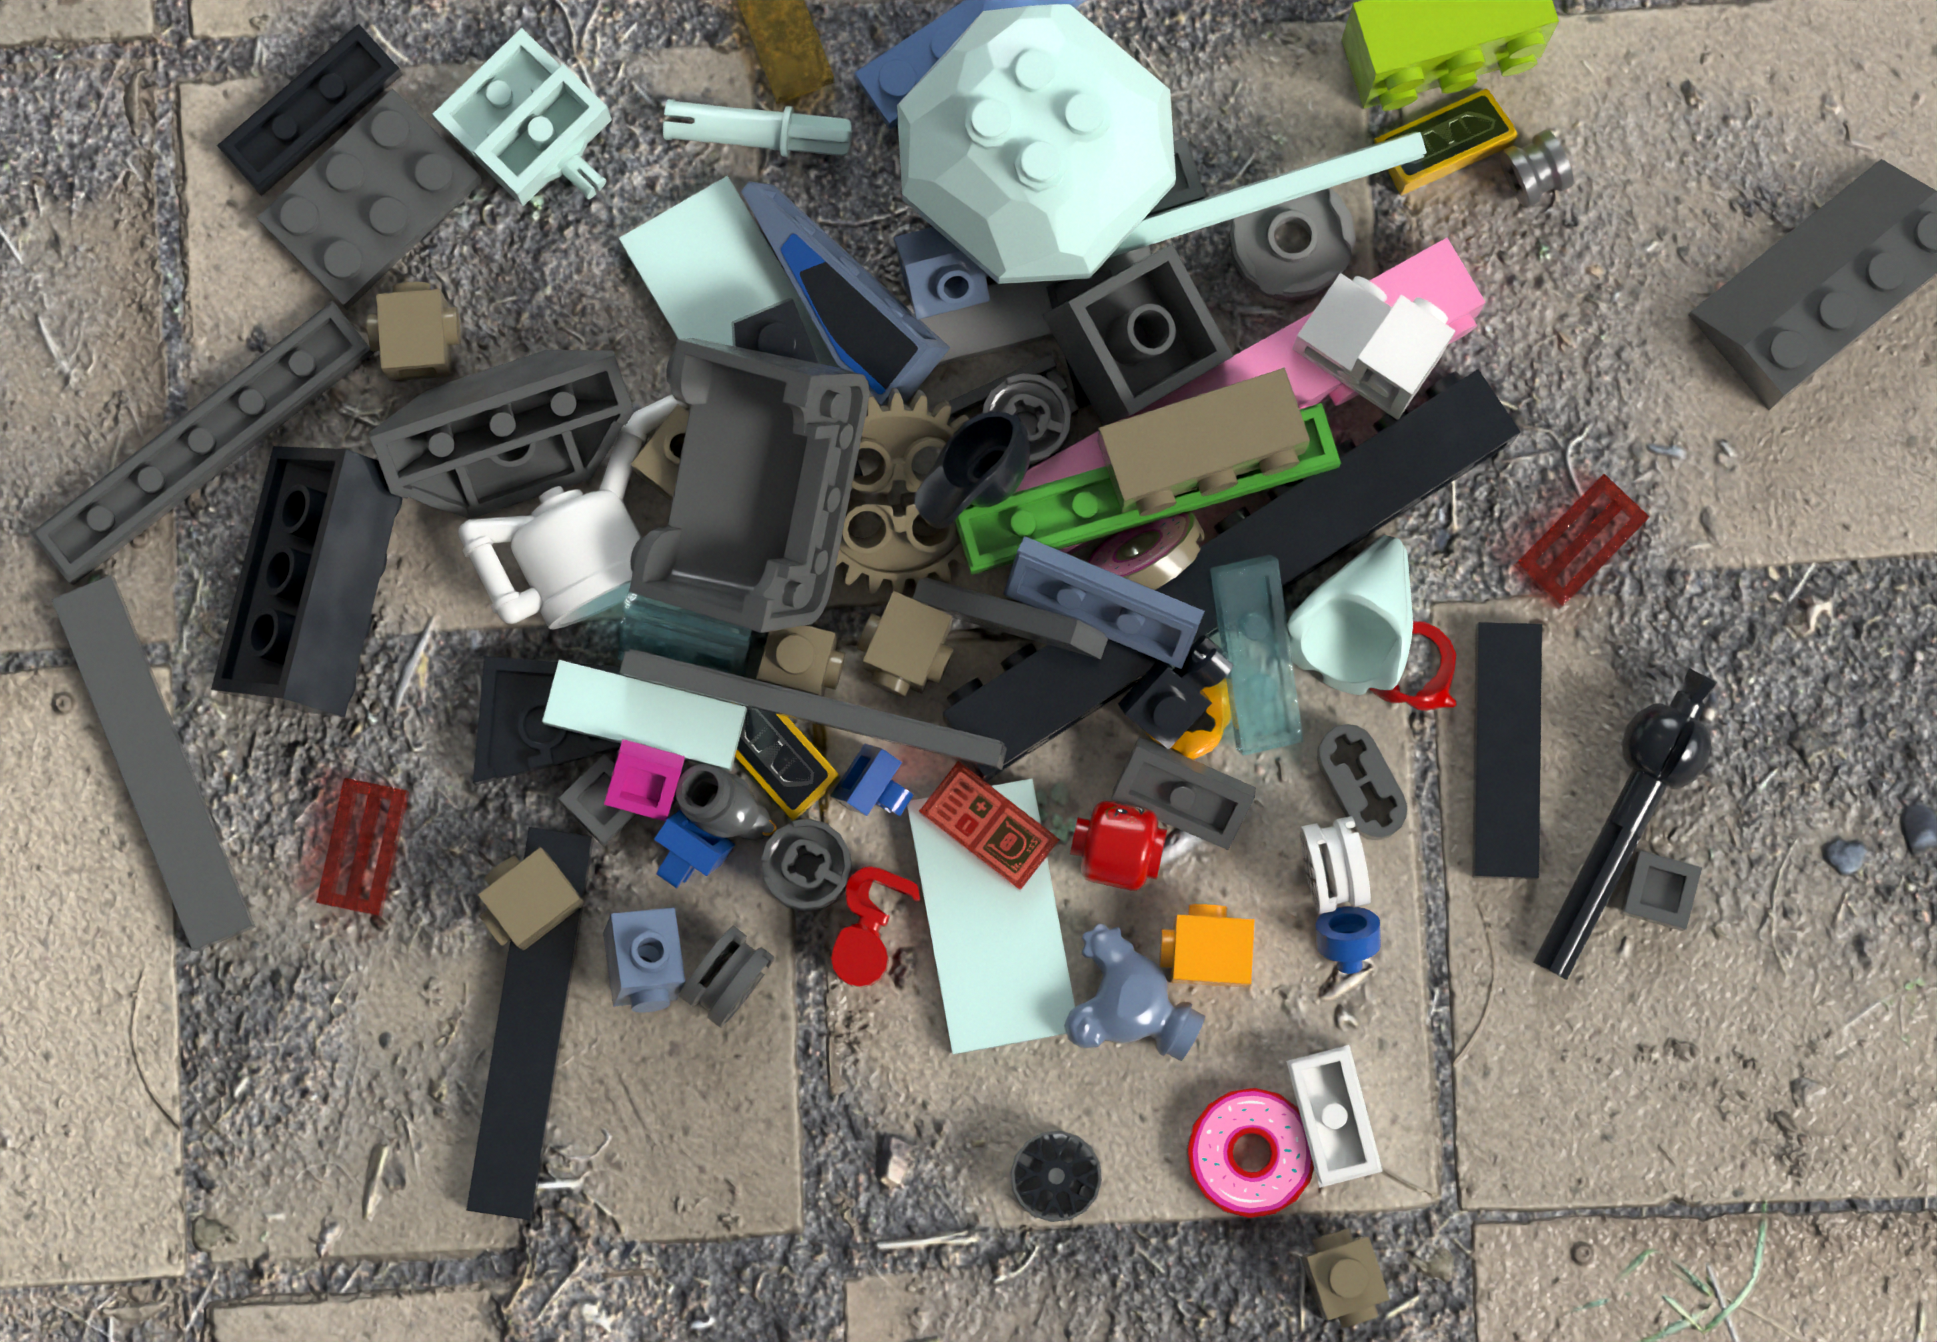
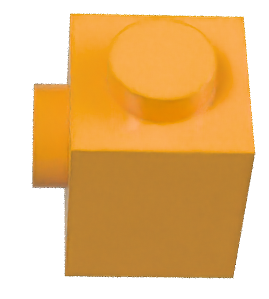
[1159,904,1255,988]

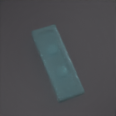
[1210,555,1303,756]

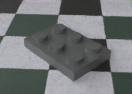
[257,88,482,310]

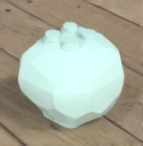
[897,4,1176,284]

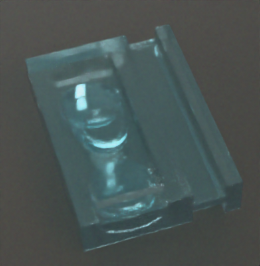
[618,588,752,677]

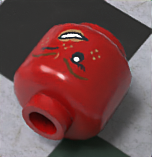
[1070,800,1167,891]

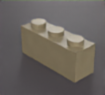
[1097,367,1310,516]

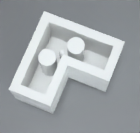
[1292,273,1456,420]

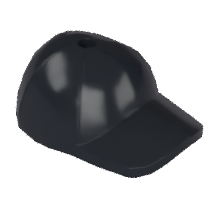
[914,411,1031,529]

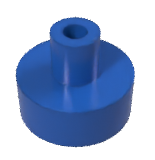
[1315,906,1381,974]

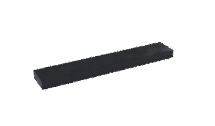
[466,827,594,1220]

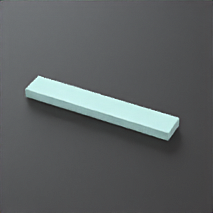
[1109,132,1427,258]

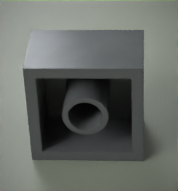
[1043,244,1234,426]

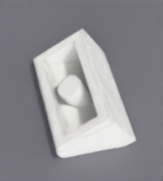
[1286,1045,1383,1187]

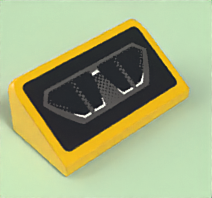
[1374,88,1518,196]
[733,703,841,821]

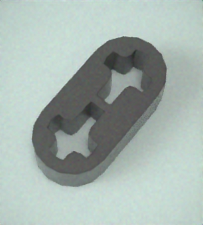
[1317,724,1407,840]

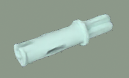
[663,99,852,157]

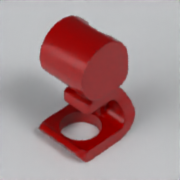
[831,866,921,988]

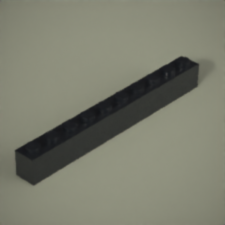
[943,369,1521,783]

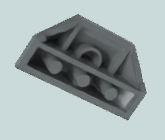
[369,350,634,519]

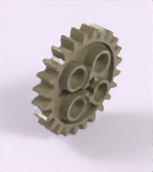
[836,388,972,594]

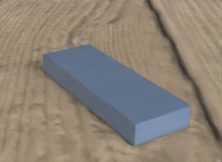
[1003,537,1205,669]

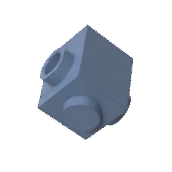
[894,227,990,320]
[603,908,686,1013]

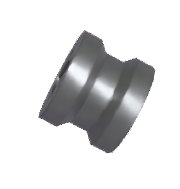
[1499,130,1574,208]

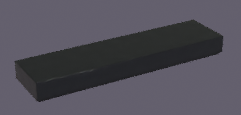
[1472,622,1542,880]

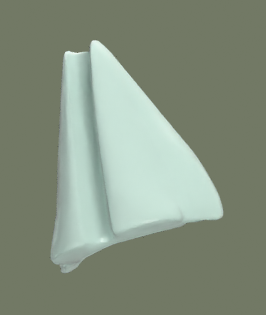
[1283,535,1413,695]

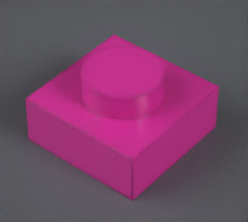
[604,739,685,822]

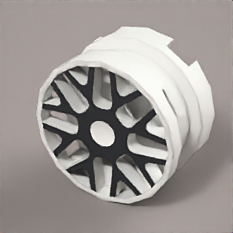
[1300,816,1371,914]

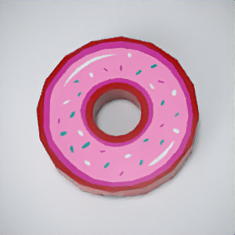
[1186,1088,1314,1218]

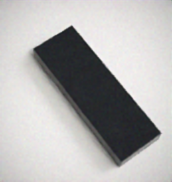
[217,24,403,196]

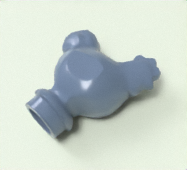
[1064,924,1205,1061]

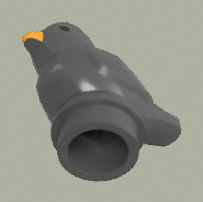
[673,764,777,841]

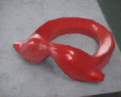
[1369,621,1457,711]

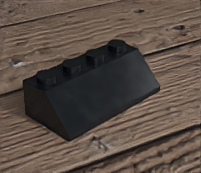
[211,446,403,717]

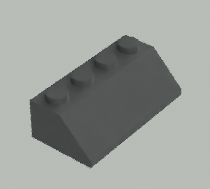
[1688,159,1937,410]

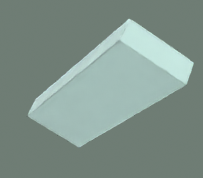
[542,660,747,771]

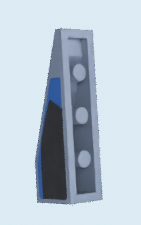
[741,182,951,406]

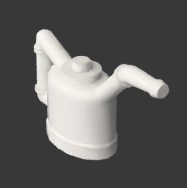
[458,394,691,630]

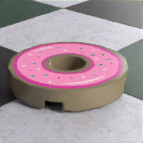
[1085,511,1204,590]

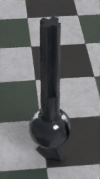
[1533,668,1717,980]

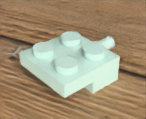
[432,28,612,206]

